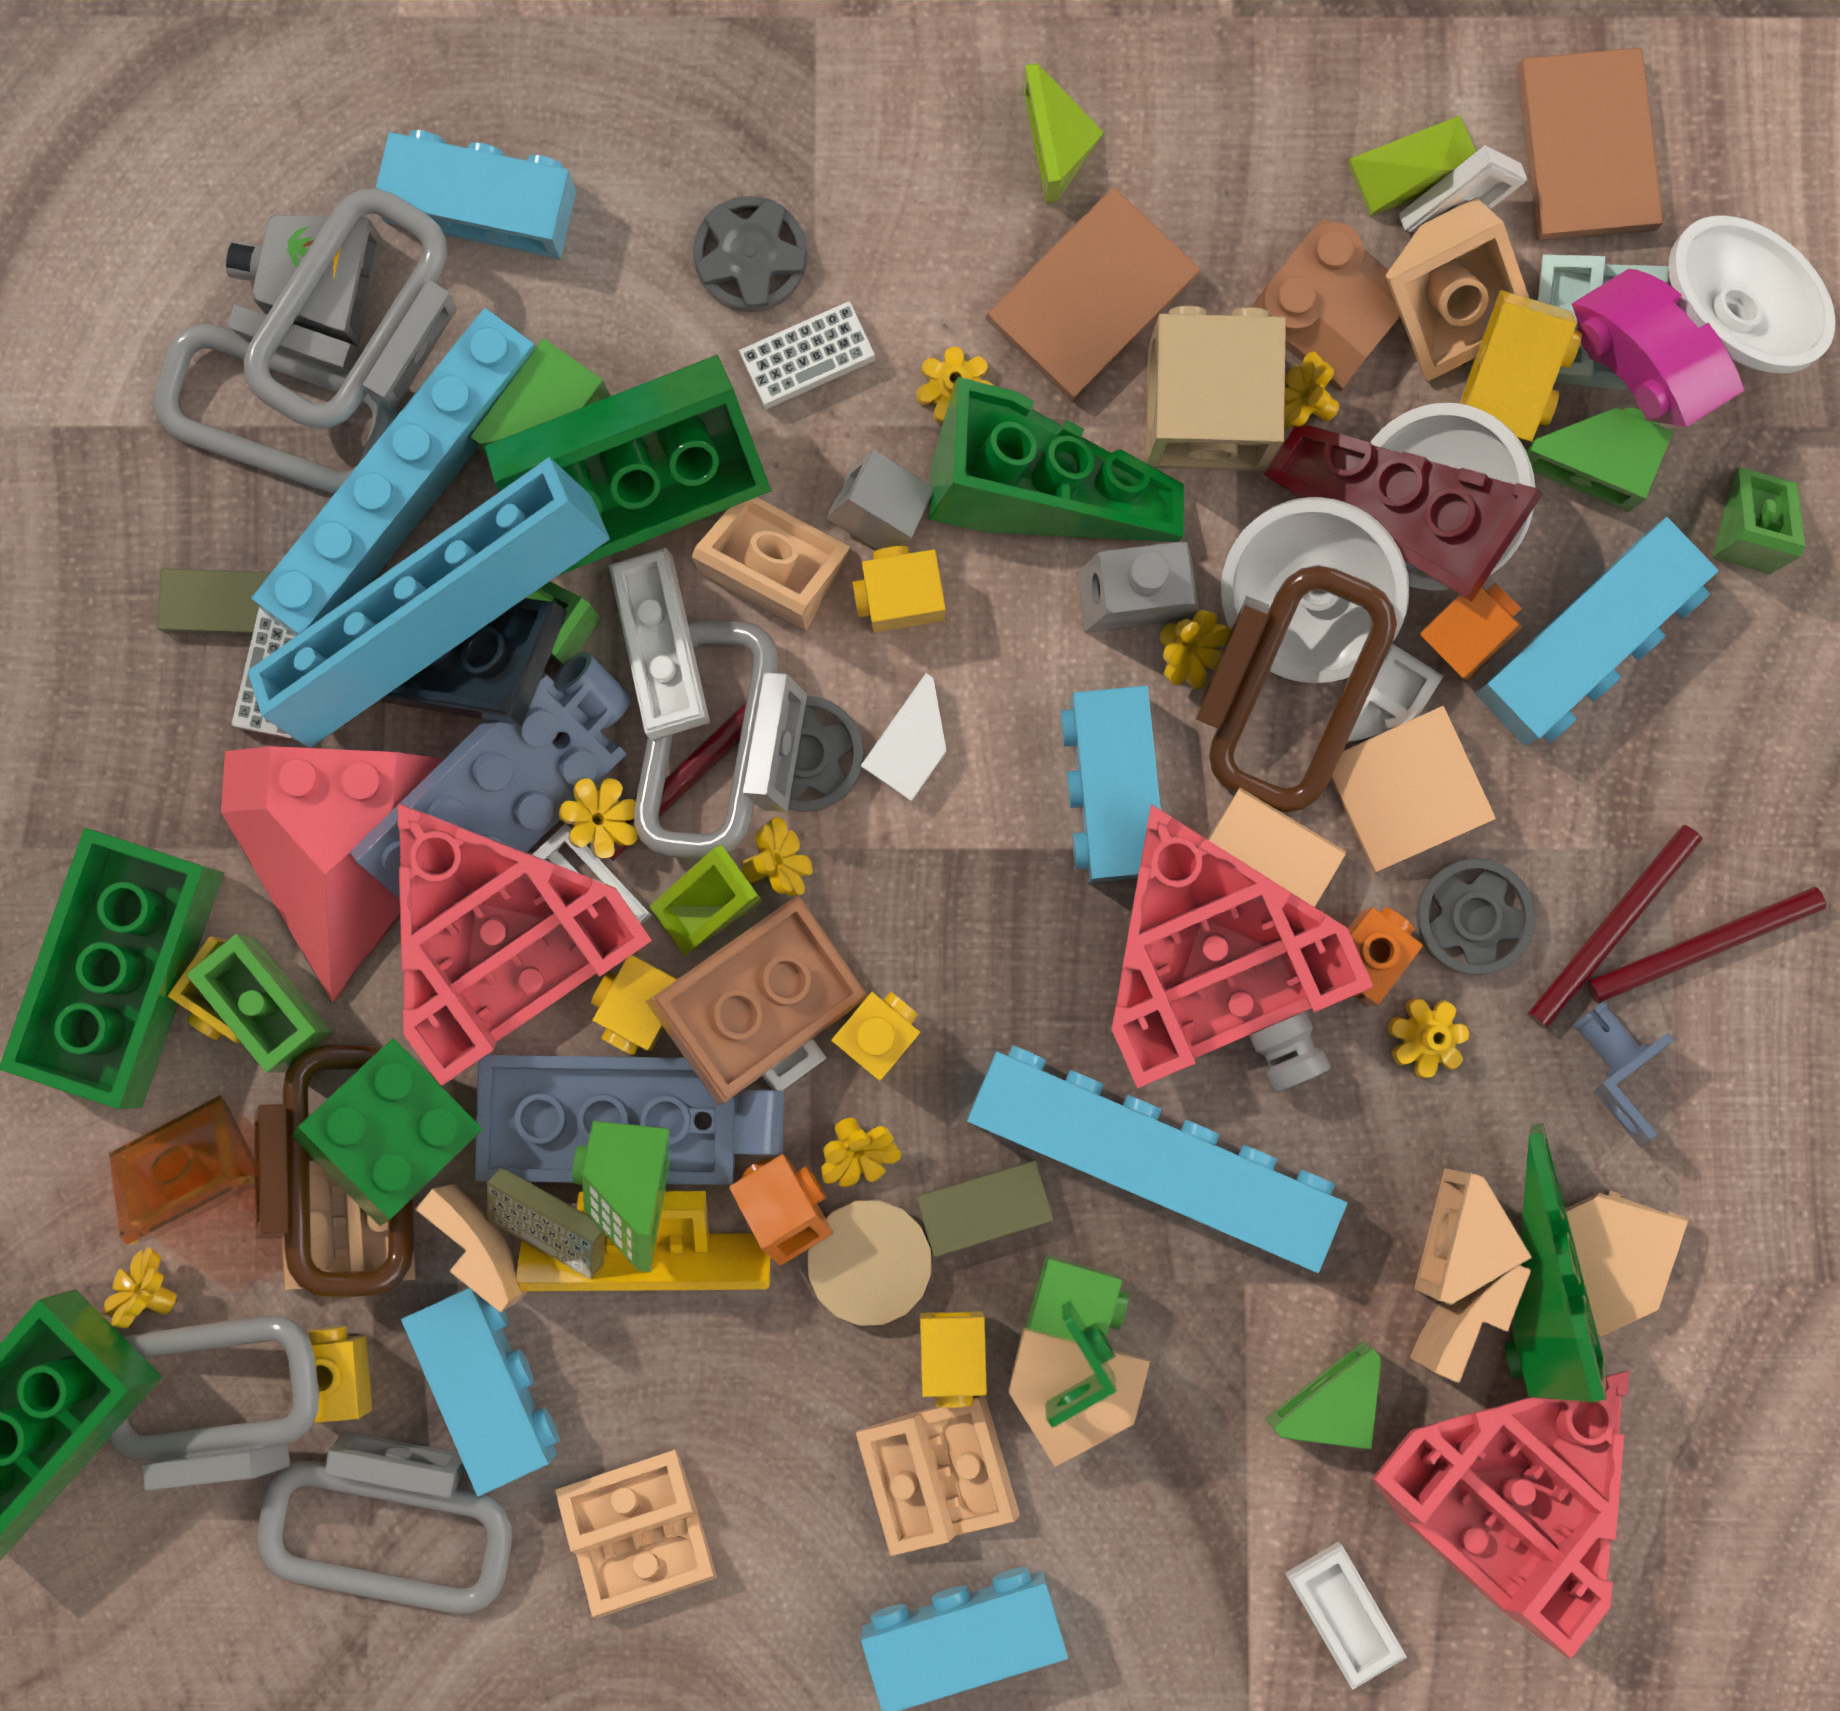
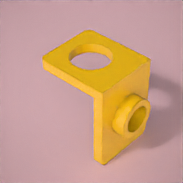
[168,936,242,1044]

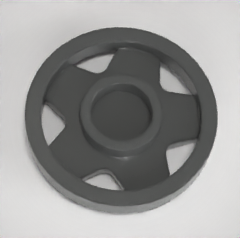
[693,196,807,312]
[788,696,864,812]
[1416,859,1535,975]

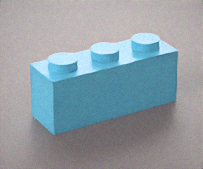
[375,130,577,259]
[1060,685,1161,883]
[401,1288,560,1497]
[861,1567,1068,1711]

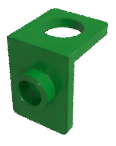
[1045,1301,1117,1428]

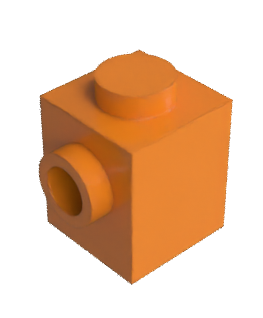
[1420,582,1524,680]
[1348,906,1423,1007]
[729,1154,834,1266]

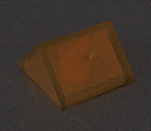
[109,1095,255,1245]

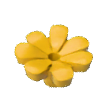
[916,346,994,425]
[1284,351,1339,429]
[1160,610,1231,689]
[559,778,638,859]
[742,817,813,897]
[1387,997,1469,1079]
[821,1117,902,1187]
[102,1247,177,1329]

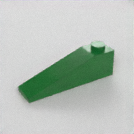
[928,377,1184,542]
[1505,1123,1607,1402]

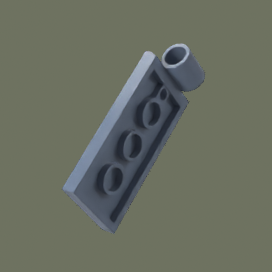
[350,652,631,899]
[475,1055,785,1185]

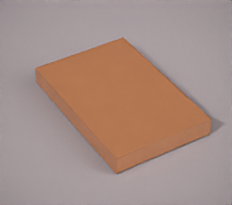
[1518,47,1663,241]
[986,186,1201,402]
[646,895,868,1106]

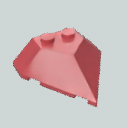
[221,746,444,1003]
[397,803,652,1086]
[1112,804,1374,1088]
[1371,1371,1629,1658]

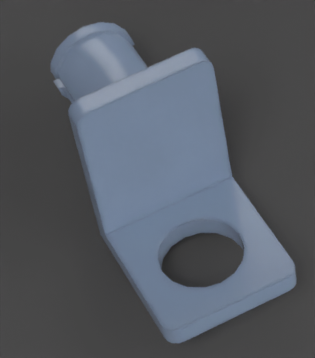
[1573,1001,1675,1147]

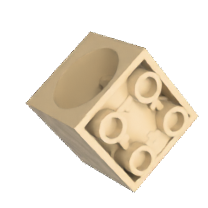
[1145,306,1286,471]

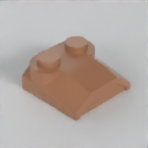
[1252,218,1400,391]

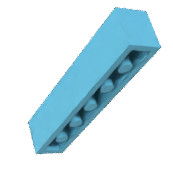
[251,307,535,637]
[247,457,610,748]
[966,1045,1348,1273]

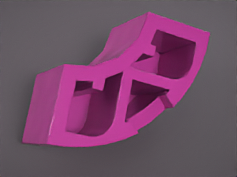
[1572,269,1745,428]

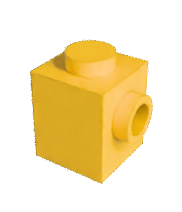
[852,546,946,633]
[591,955,677,1056]
[831,991,921,1081]
[920,1311,987,1407]
[292,1326,372,1423]

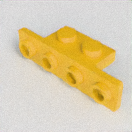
[516,1191,771,1291]

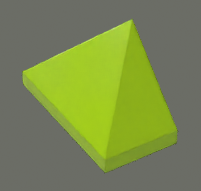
[1023,63,1105,203]
[1348,115,1476,217]
[649,844,763,956]

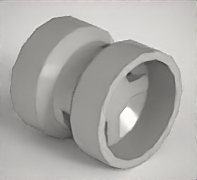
[1248,1011,1332,1092]

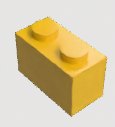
[1459,290,1582,442]

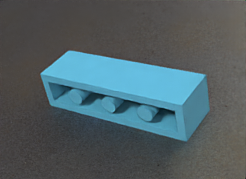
[1474,517,1719,746]

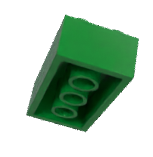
[485,354,772,576]
[0,827,225,1109]
[0,1289,163,1561]

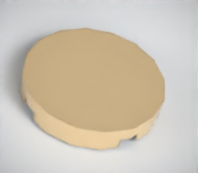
[808,1199,931,1326]

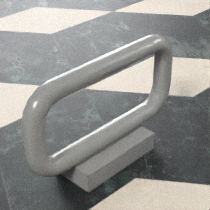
[244,188,457,428]
[153,304,397,494]
[634,620,807,859]
[108,1315,319,1491]
[257,1431,512,1614]

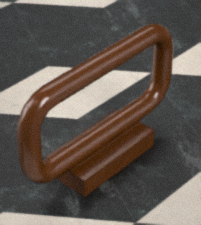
[1196,565,1397,813]
[254,1044,414,1298]

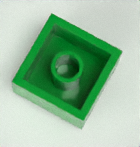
[291,1038,483,1226]

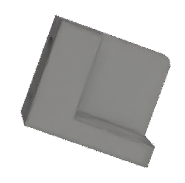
[826,449,933,550]

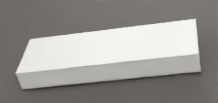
[609,548,710,740]

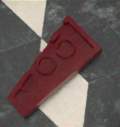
[1264,424,1543,602]

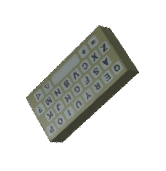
[486,1168,606,1279]

